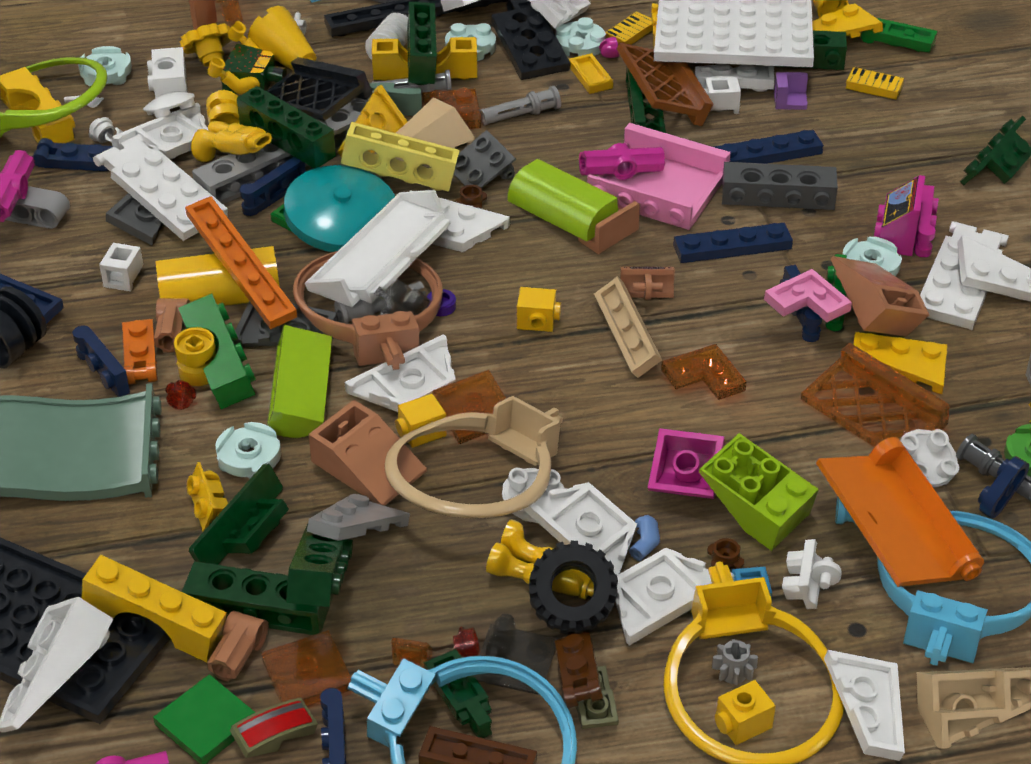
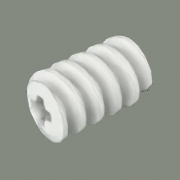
[365,13,408,60]

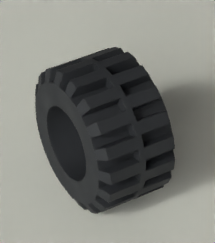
[529,540,618,634]

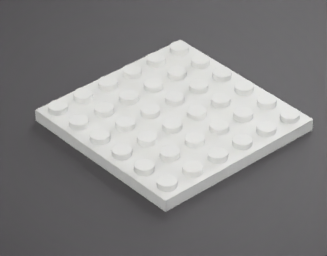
[654,0,814,67]

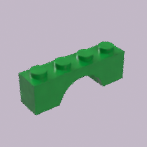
[178,294,256,409]

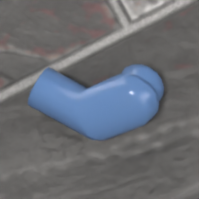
[629,515,660,561]

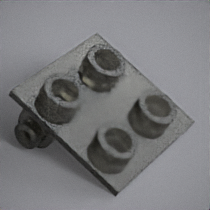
[474,614,559,695]

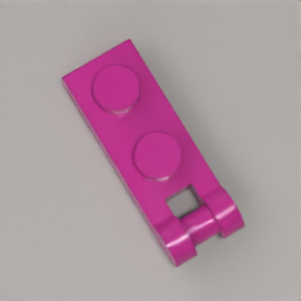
[914,185,939,257]

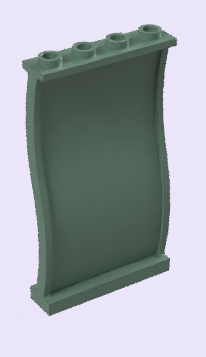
[0,383,162,501]

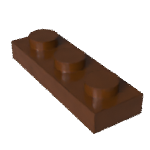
[418,726,537,764]

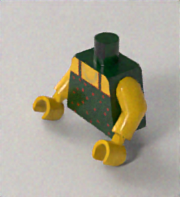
[207,21,287,95]

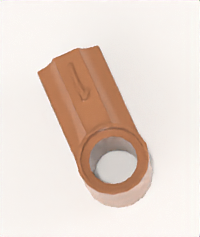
[154,298,190,352]
[207,611,268,682]

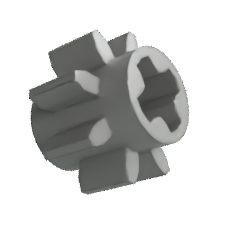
[712,639,758,685]

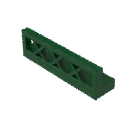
[626,66,666,133]

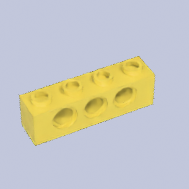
[341,122,460,192]

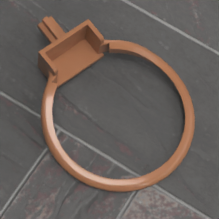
[293,251,443,370]

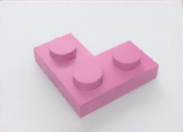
[764,269,852,322]

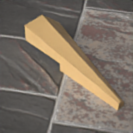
[362,97,475,179]
[916,667,1031,749]

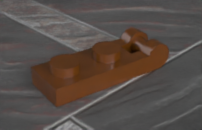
[555,631,604,708]

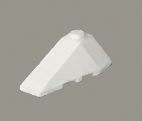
[0,597,113,733]

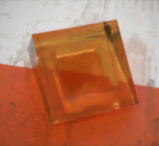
[391,638,433,668]

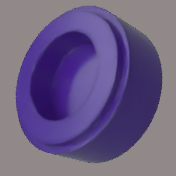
[426,289,456,317]

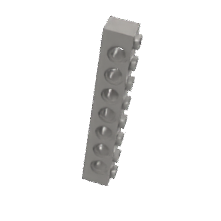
[192,90,374,204]

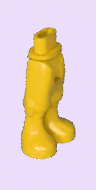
[191,121,272,162]
[486,519,594,599]

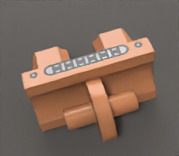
[620,267,675,300]

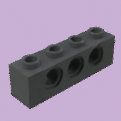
[722,162,838,210]

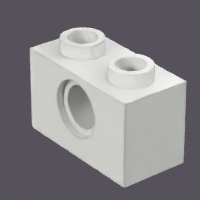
[147,47,187,98]

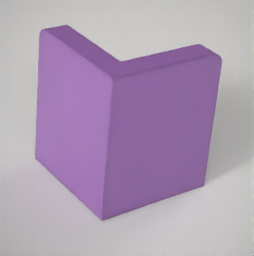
[774,72,808,110]

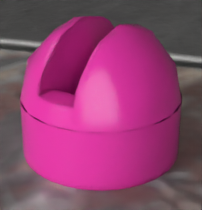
[599,37,619,58]

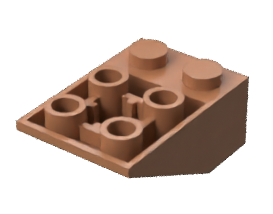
[831,256,929,337]
[308,400,427,506]

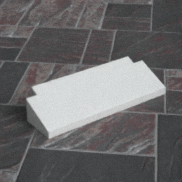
[305,190,451,307]

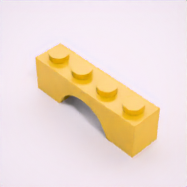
[372,37,477,81]
[0,67,75,143]
[81,555,227,663]

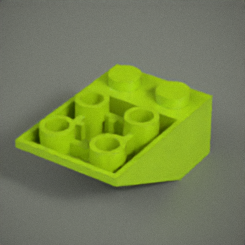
[699,433,819,551]

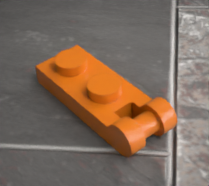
[122,319,158,385]

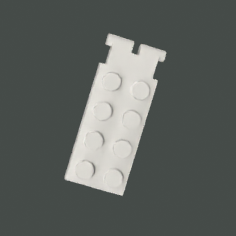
[93,134,228,241]
[920,221,1009,330]

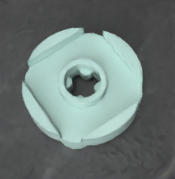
[556,17,606,56]
[445,23,496,61]
[78,46,132,86]
[843,237,902,276]
[215,422,281,479]

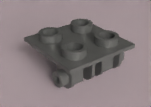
[454,130,516,189]

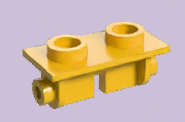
[187,462,228,532]

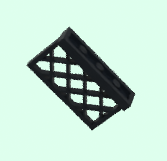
[267,57,373,121]

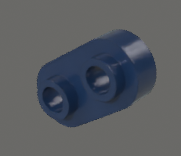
[978,456,1030,519]

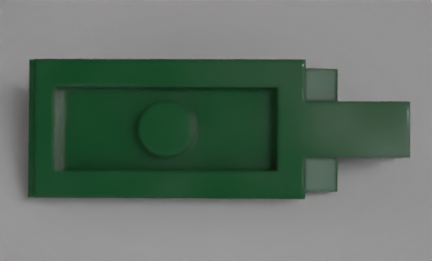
[423,649,492,738]

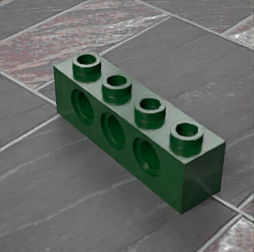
[407,1,437,85]
[756,30,847,70]
[237,86,336,169]
[286,524,353,607]
[181,561,331,636]

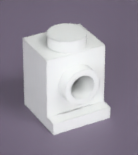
[704,76,741,114]
[99,243,143,292]

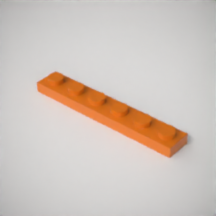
[185,196,297,330]

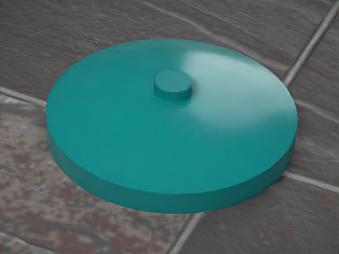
[284,165,395,252]

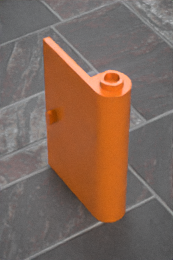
[816,437,984,587]

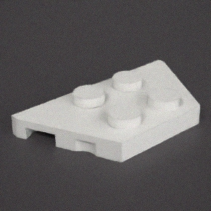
[112,103,208,159]
[410,190,510,252]
[344,334,456,412]
[523,482,637,575]
[615,548,734,646]

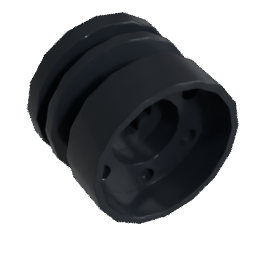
[0,286,47,369]

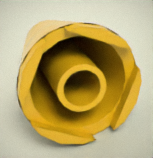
[248,6,317,71]

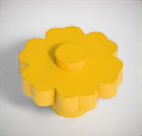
[180,23,231,67]

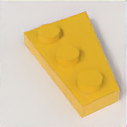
[812,3,883,38]
[337,84,408,166]
[851,332,947,395]

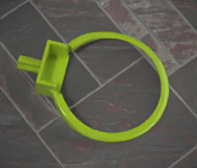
[0,57,108,138]

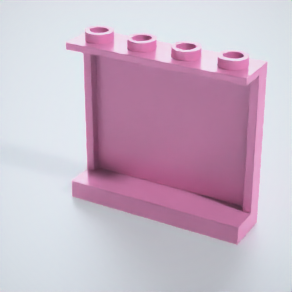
[587,123,730,230]

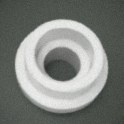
[89,117,115,143]

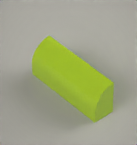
[508,159,618,242]
[267,325,332,438]

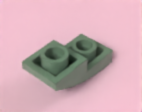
[369,83,422,116]

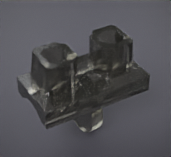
[374,279,430,316]

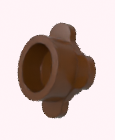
[455,185,487,209]
[707,538,744,569]

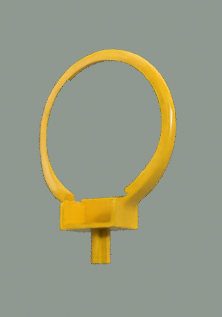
[663,562,844,764]

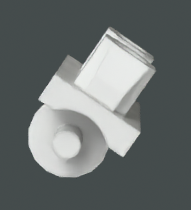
[782,539,842,609]

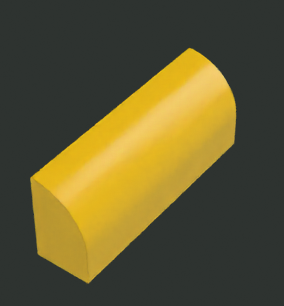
[155,246,280,306]

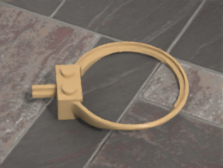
[385,396,563,518]

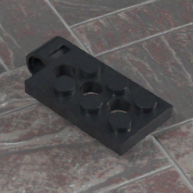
[491,0,570,80]

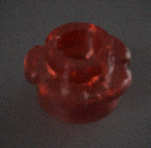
[165,380,197,410]
[453,627,480,657]

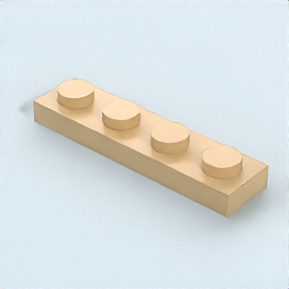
[594,276,662,378]

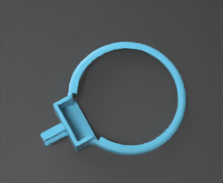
[877,510,1031,665]
[348,656,577,764]

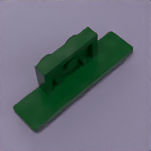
[960,115,1031,186]
[189,464,289,564]

